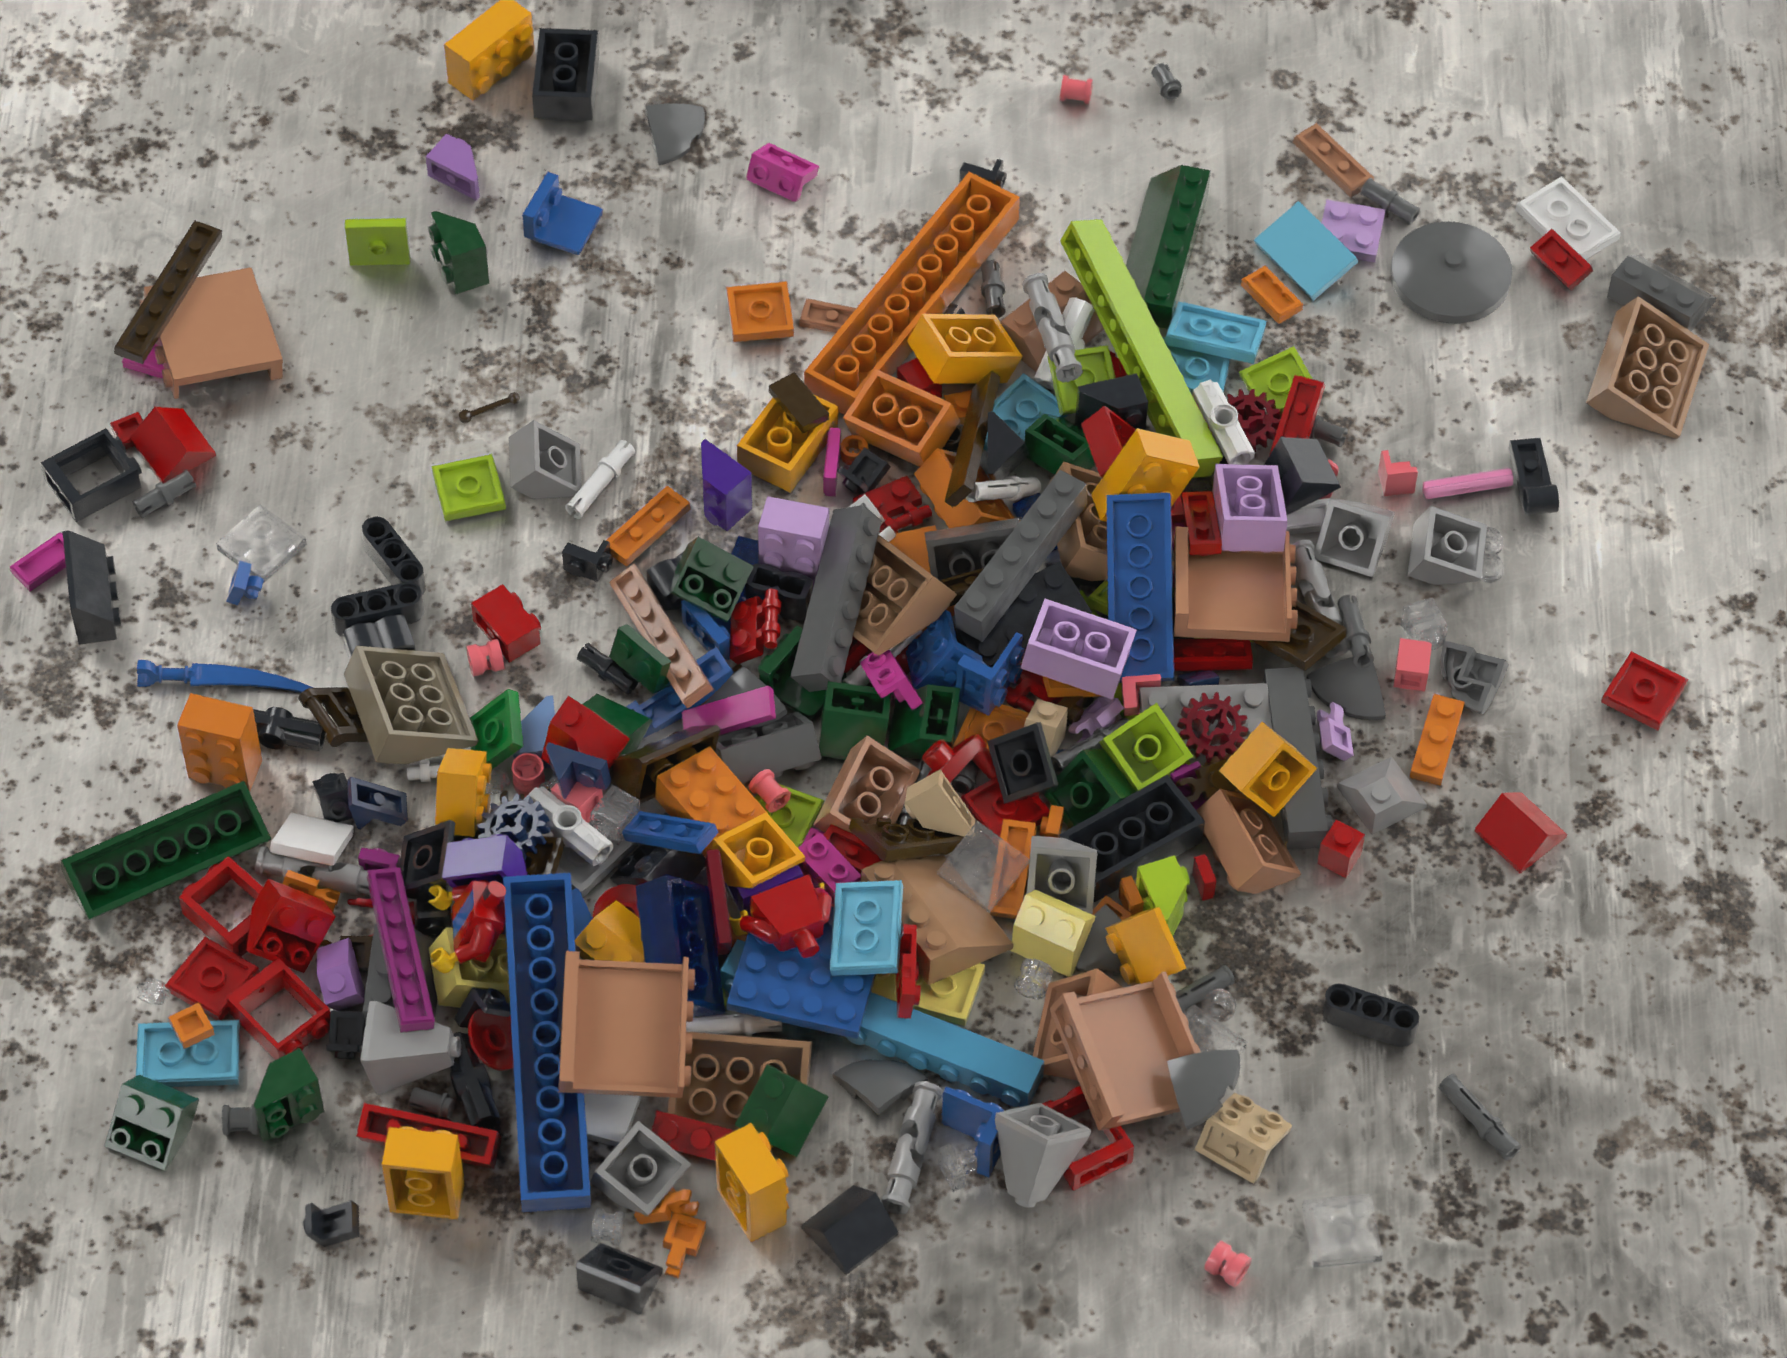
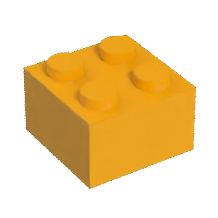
[1219,722,1317,817]
[435,748,492,837]

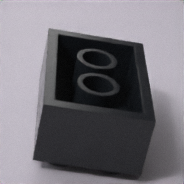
[532,28,600,121]

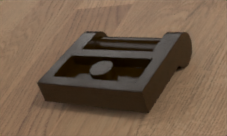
[298,687,368,747]

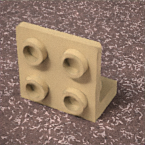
[1195,1093,1292,1183]

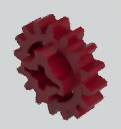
[1227,389,1281,452]
[1177,692,1249,763]

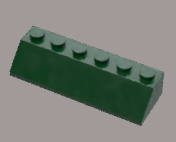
[1126,165,1211,329]
[61,780,272,920]

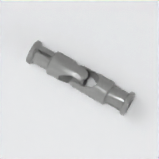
[1022,273,1083,382]
[1291,539,1349,658]
[255,846,370,895]
[881,1081,943,1215]

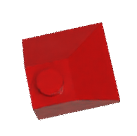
[541,696,630,769]

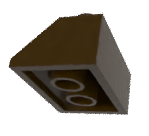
[611,725,721,807]

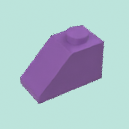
[426,134,480,201]
[317,938,365,1011]

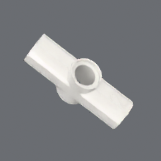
[1034,297,1095,391]
[1193,380,1255,465]
[528,786,613,866]

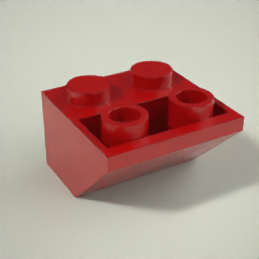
[247,879,336,973]

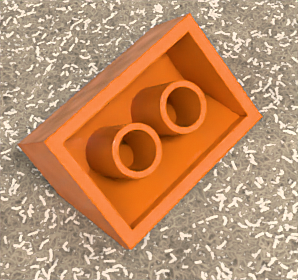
[914,448,1014,528]

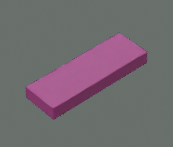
[682,686,776,735]

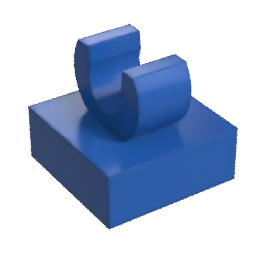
[226,560,264,605]

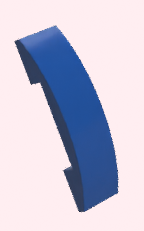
[626,647,733,738]

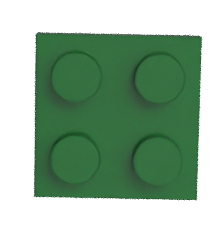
[470,689,523,769]

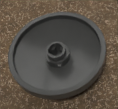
[1391,222,1512,324]

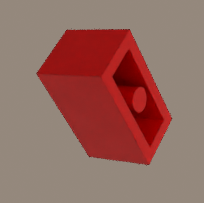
[471,584,541,663]

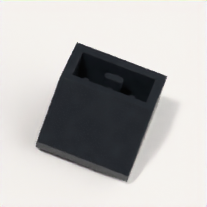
[610,843,706,908]

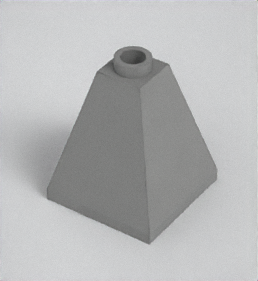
[360,1001,461,1094]
[995,1103,1091,1207]

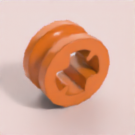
[841,435,868,465]

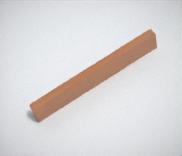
[609,564,714,708]

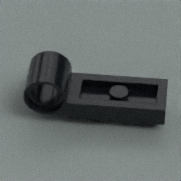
[1509,438,1559,515]

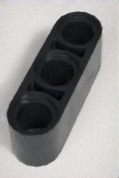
[362,516,426,595]
[331,582,424,637]
[1322,983,1420,1047]

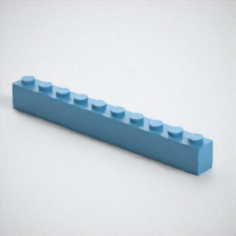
[720,939,1044,1107]

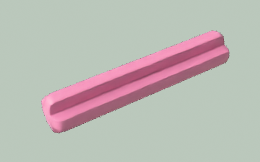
[1422,468,1514,499]

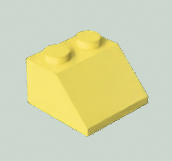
[1011,890,1096,977]

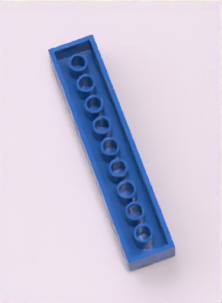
[503,873,591,1212]

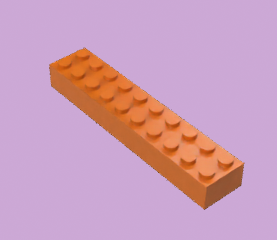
[804,172,1020,415]

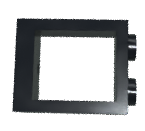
[41,428,142,522]

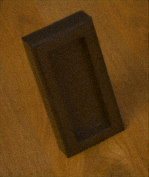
[769,372,829,433]

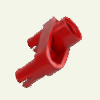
[922,734,996,783]

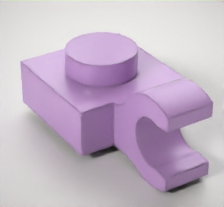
[1068,697,1124,743]
[1317,702,1354,761]

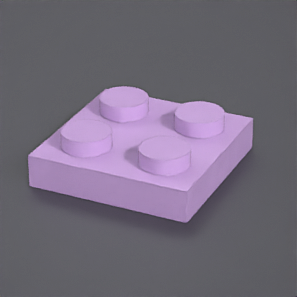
[1322,199,1385,263]

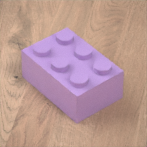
[1212,464,1287,553]
[758,496,829,588]
[1021,599,1137,700]

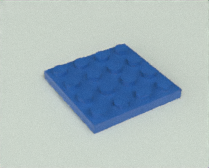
[727,891,876,1039]

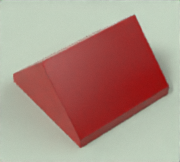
[130,407,216,484]
[1474,792,1567,874]

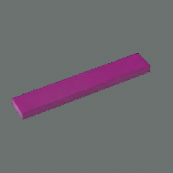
[367,867,435,1032]

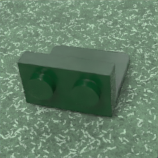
[609,624,671,694]
[758,625,846,719]

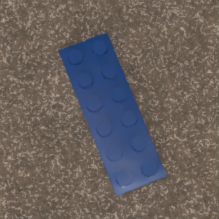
[1107,493,1174,683]

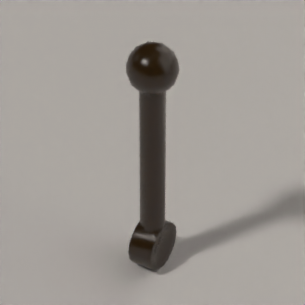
[459,392,520,423]

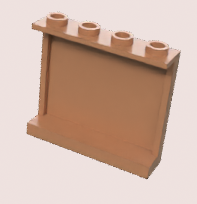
[140,267,283,399]
[1173,527,1298,642]
[559,951,695,1098]
[1050,972,1201,1131]

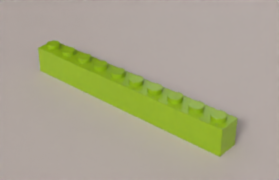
[1060,219,1223,478]

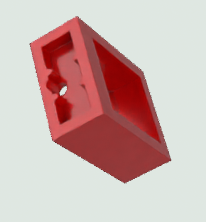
[1081,406,1136,478]
[179,856,263,957]
[226,958,331,1060]
[1042,1086,1134,1191]

